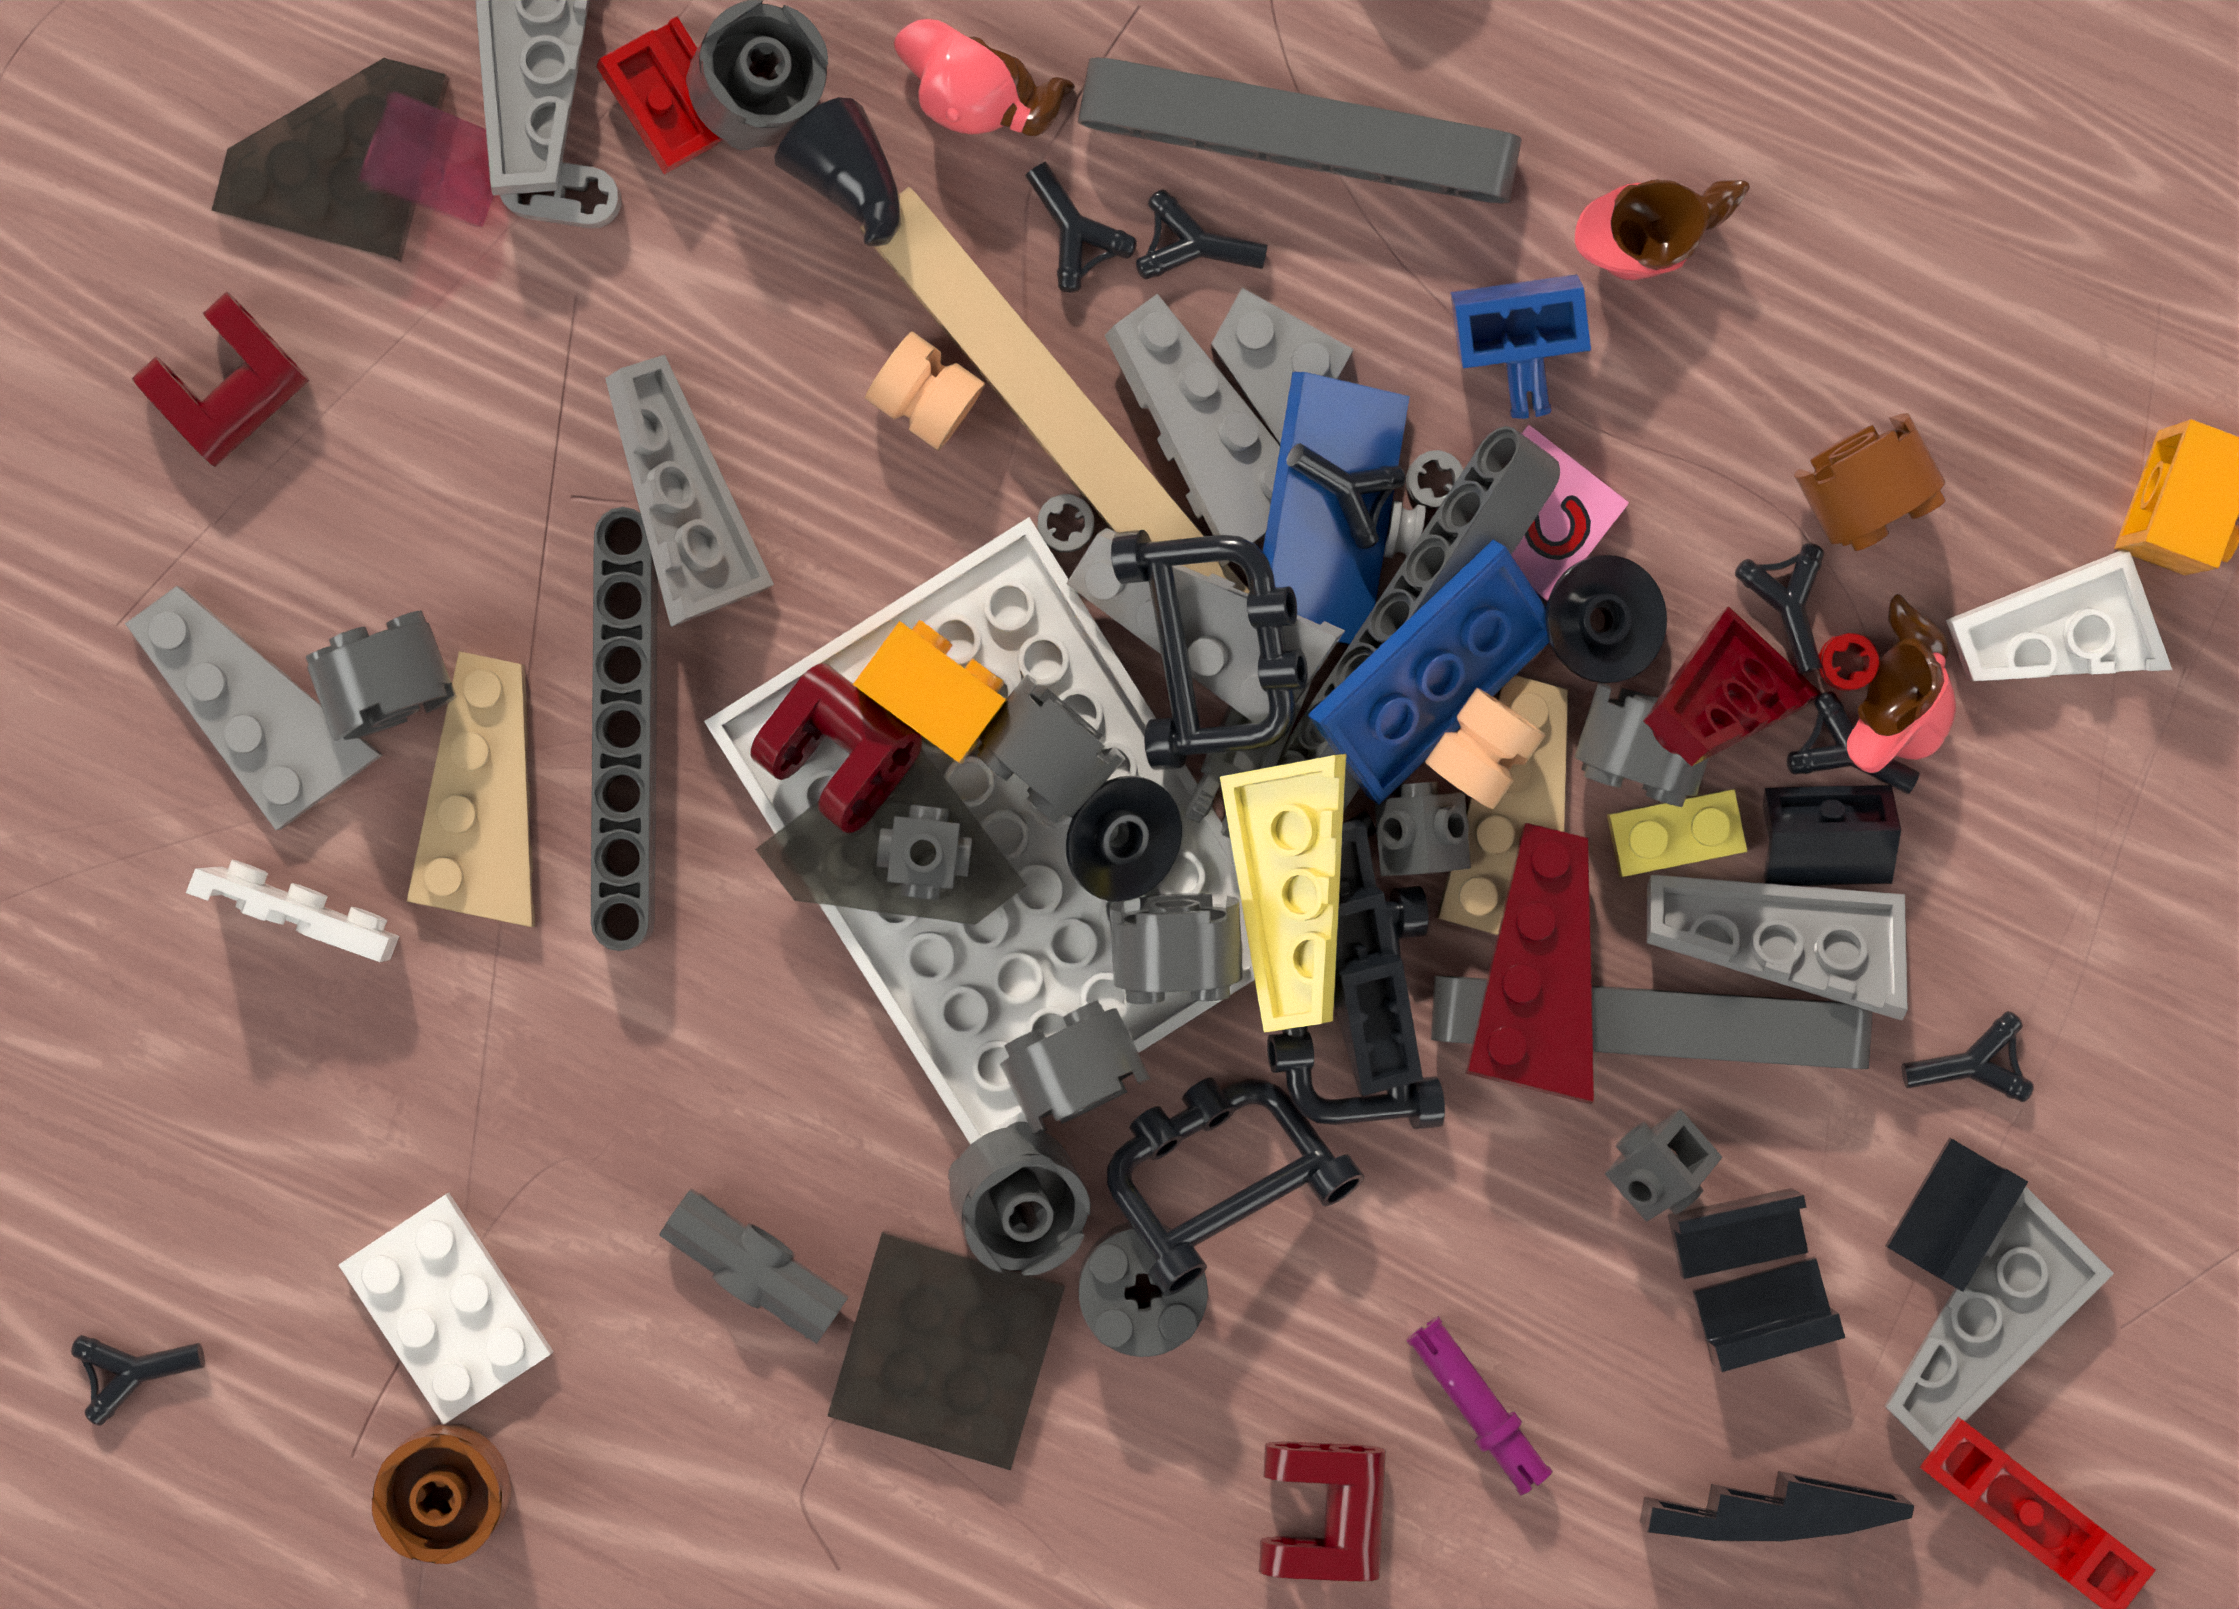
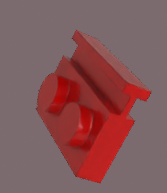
[596,16,724,175]

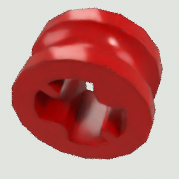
[1818,633,1879,691]

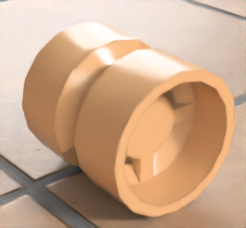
[865,331,986,451]
[1425,688,1545,809]

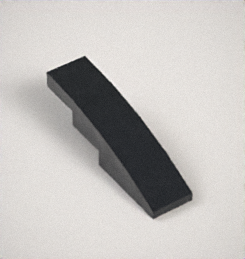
[1334,820,1423,1096]
[1639,1471,1915,1542]

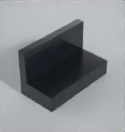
[1762,785,1901,886]
[1885,1137,2028,1292]
[1668,1188,1809,1279]
[1693,1257,1846,1372]

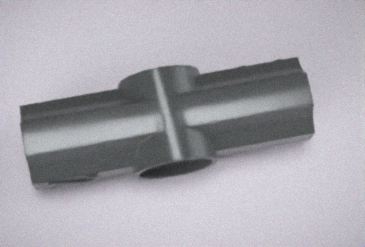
[659,1188,849,1344]

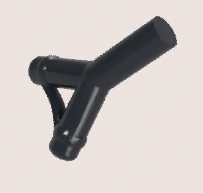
[1025,161,1137,293]
[1136,189,1268,280]
[1286,443,1405,549]
[1735,543,1824,675]
[1787,691,1920,794]
[1901,1011,2034,1102]
[71,1335,205,1426]

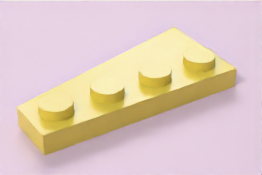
[1220,754,1346,1033]

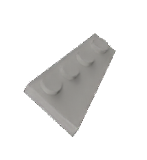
[475,0,590,195]
[605,355,774,627]
[1066,528,1345,723]
[125,586,383,830]
[1647,875,1908,1020]

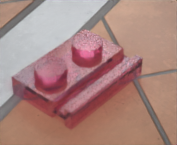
[358,92,494,228]

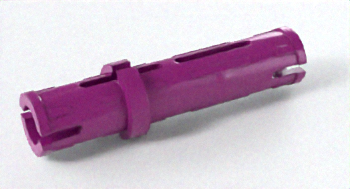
[1406,1316,1553,1496]

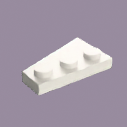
[1946,550,2172,681]
[186,860,399,962]

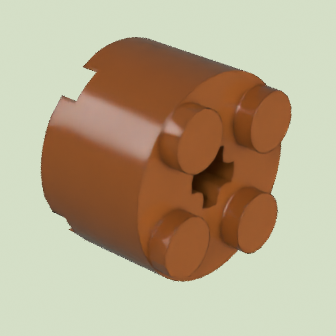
[1794,413,1946,551]
[372,1424,511,1564]

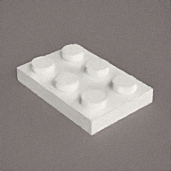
[339,1193,554,1425]

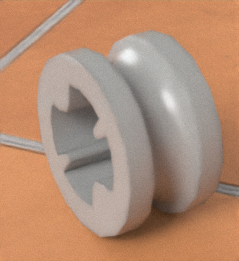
[1406,450,1463,509]
[1037,494,1094,553]
[1384,500,1426,558]

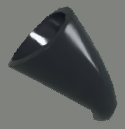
[774,97,901,246]

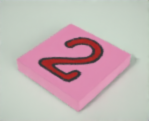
[1511,425,1629,603]

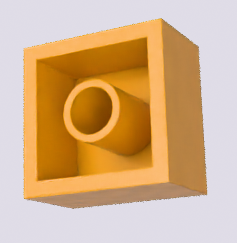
[2114,419,2239,576]
[853,619,1007,764]

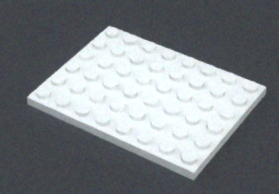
[704,517,1255,1144]

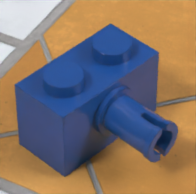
[1450,274,1591,419]

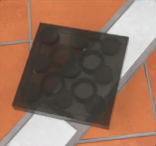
[827,1230,1065,1471]

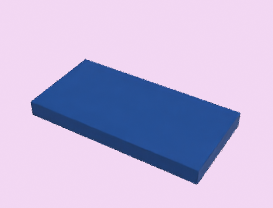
[1263,372,1410,645]
[1308,540,1549,805]

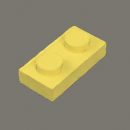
[1607,789,1747,877]

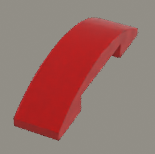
[1919,1417,2156,1609]

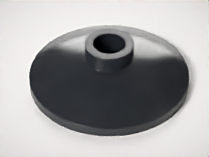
[1545,555,1667,683]
[1066,776,1182,902]

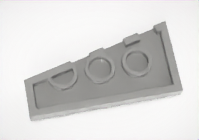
[1104,294,1280,567]
[1884,1187,2114,1452]

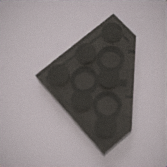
[211,58,449,262]
[755,747,1027,925]

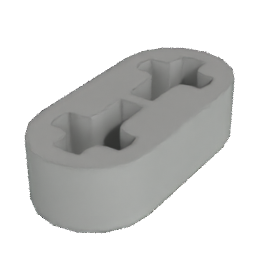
[500,162,622,228]

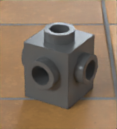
[1375,781,1471,876]
[877,805,972,900]
[1605,1109,1723,1222]

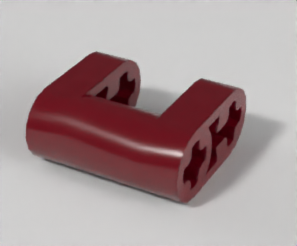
[132,291,310,467]
[750,663,922,833]
[1259,1441,1386,1582]

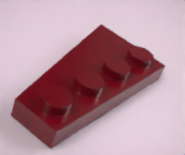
[1643,606,1821,767]
[1465,823,1594,1105]

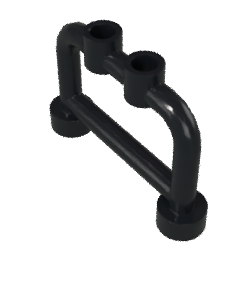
[1111,530,1308,770]
[1267,886,1445,1130]
[1107,1077,1364,1296]

